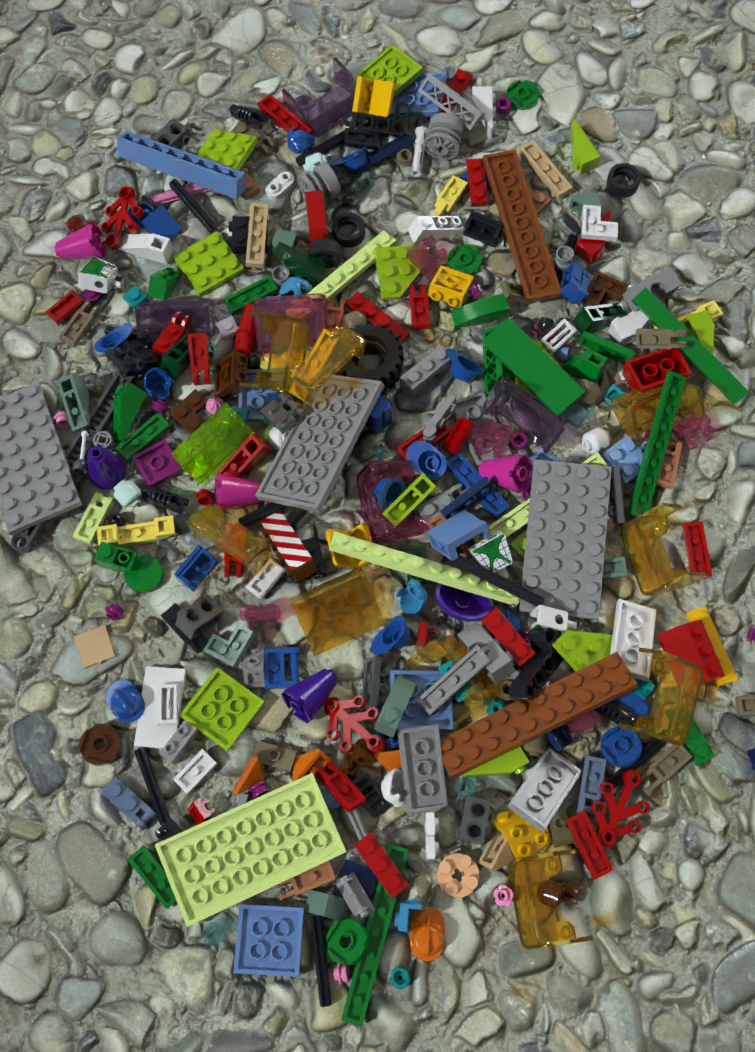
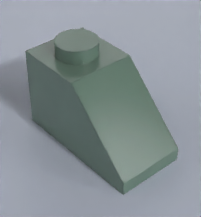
[270,228,298,266]

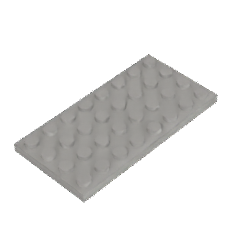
[255,373,384,512]
[0,382,83,536]
[519,460,612,620]

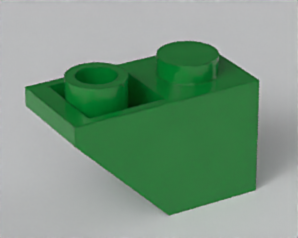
[147,267,181,301]
[562,350,608,383]
[94,541,138,572]

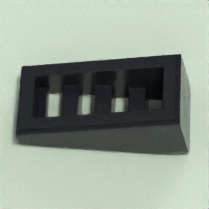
[351,771,391,819]

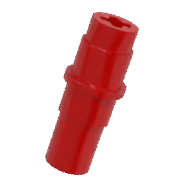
[235,304,260,356]

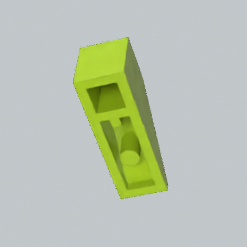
[570,120,601,175]
[681,310,714,355]
[382,473,436,527]
[463,746,530,778]

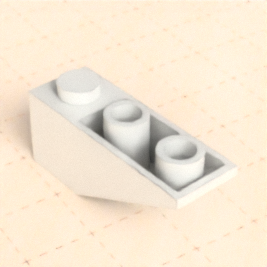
[471,86,496,139]
[408,216,465,244]
[119,234,173,265]
[608,310,651,346]

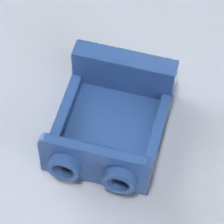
[427,510,490,561]

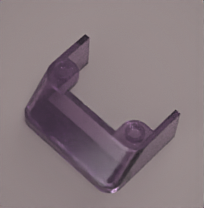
[282,57,356,138]
[135,298,215,338]
[483,375,565,454]

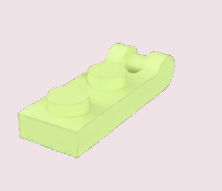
[73,492,115,545]

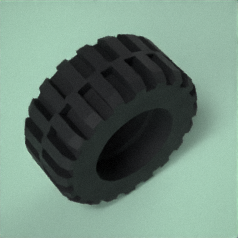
[334,323,404,394]

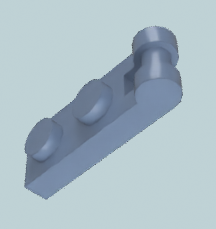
[576,755,607,818]
[101,776,157,830]

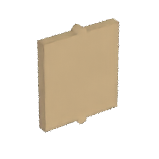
[74,625,116,669]

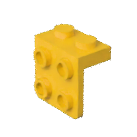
[352,76,395,117]
[325,523,373,568]
[492,809,552,862]

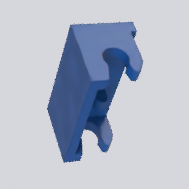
[174,545,218,592]

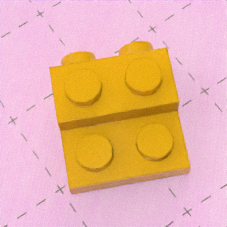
[428,265,474,307]

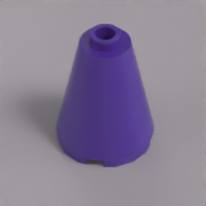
[87,446,126,490]
[282,669,337,723]

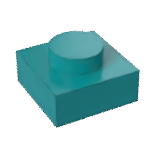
[122,286,148,310]

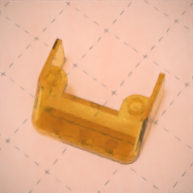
[239,311,309,393]
[289,326,367,406]
[611,381,706,440]
[620,503,708,596]
[186,504,273,579]
[404,635,498,731]
[618,647,703,746]
[508,849,594,949]

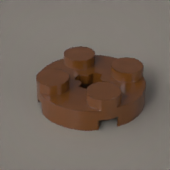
[79,724,122,766]

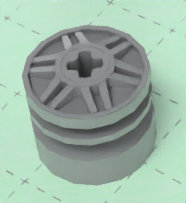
[424,113,464,160]
[298,162,341,204]

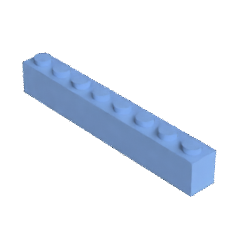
[117,131,245,199]

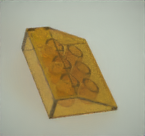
[289,567,386,656]

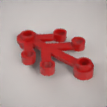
[101,186,144,250]
[324,695,385,754]
[591,770,650,847]

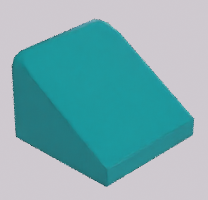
[602,384,629,409]

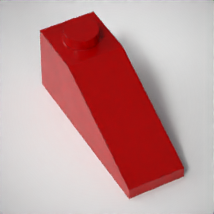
[305,190,328,243]
[574,210,612,265]
[217,433,274,478]

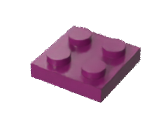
[132,439,183,487]

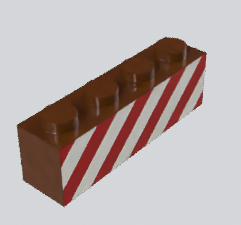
[260,511,317,582]

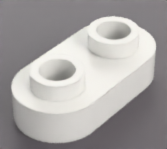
[265,172,295,200]

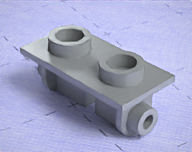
[159,720,199,764]
[336,872,376,922]

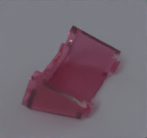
[253,293,330,354]
[356,460,426,543]

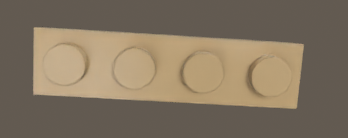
[519,140,573,199]
[246,203,268,268]

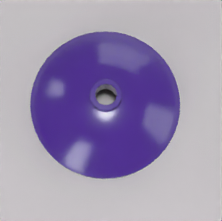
[435,583,493,622]

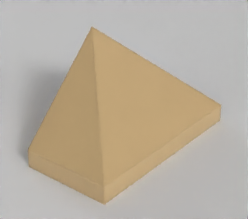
[477,829,516,871]

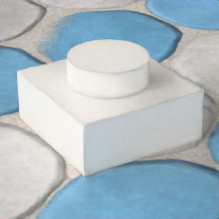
[216,316,238,340]

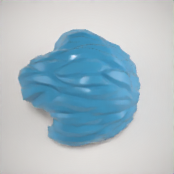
[279,277,312,298]
[396,578,428,616]

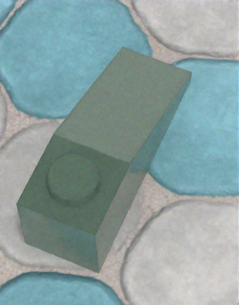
[57,374,90,432]
[374,676,416,738]

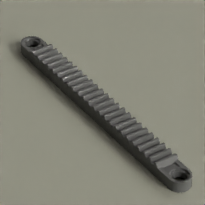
[11,369,138,553]

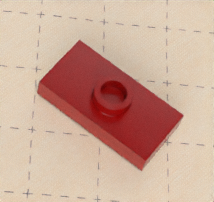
[45,290,85,326]
[441,417,475,456]

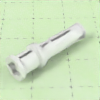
[411,126,428,177]

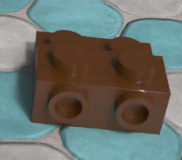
[214,351,248,398]

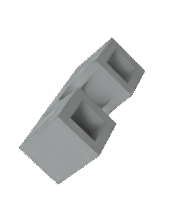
[622,267,682,311]
[400,345,452,399]
[457,621,515,684]

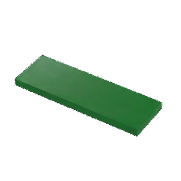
[481,317,585,418]

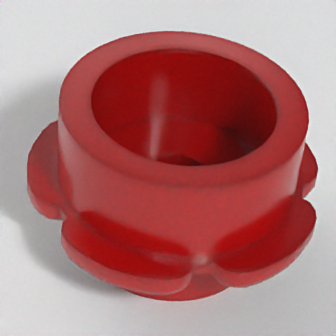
[195,489,214,506]

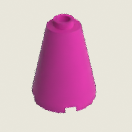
[54,223,106,259]
[478,454,533,493]
[215,473,263,511]

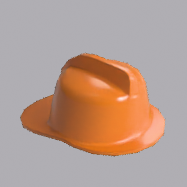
[410,906,445,962]

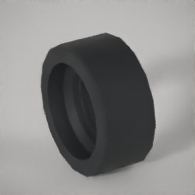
[607,163,641,198]
[332,213,365,248]
[308,238,342,269]

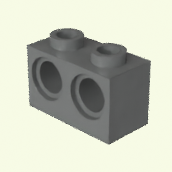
[151,118,191,149]
[175,595,224,640]
[457,796,494,846]

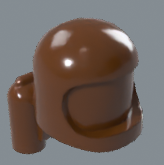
[341,738,375,779]
[537,880,581,909]

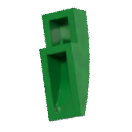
[451,294,509,329]

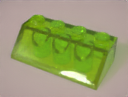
[171,403,256,484]

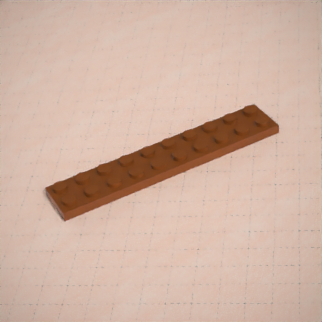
[482,150,562,303]
[441,652,638,780]

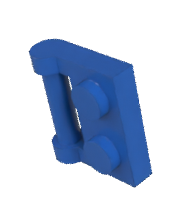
[264,647,300,690]

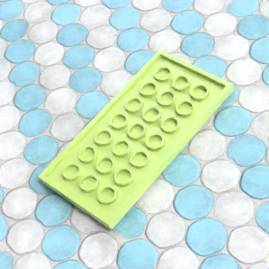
[155,773,346,927]

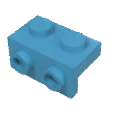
[394,899,424,933]

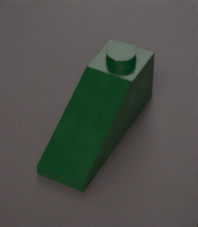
[272,242,327,288]
[572,302,628,335]
[161,330,196,380]

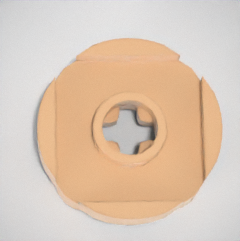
[437,853,479,898]

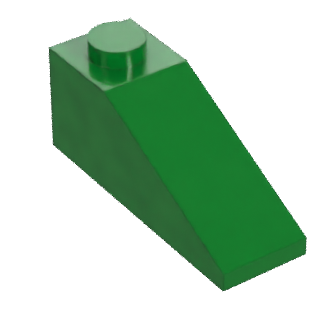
[113,382,147,443]

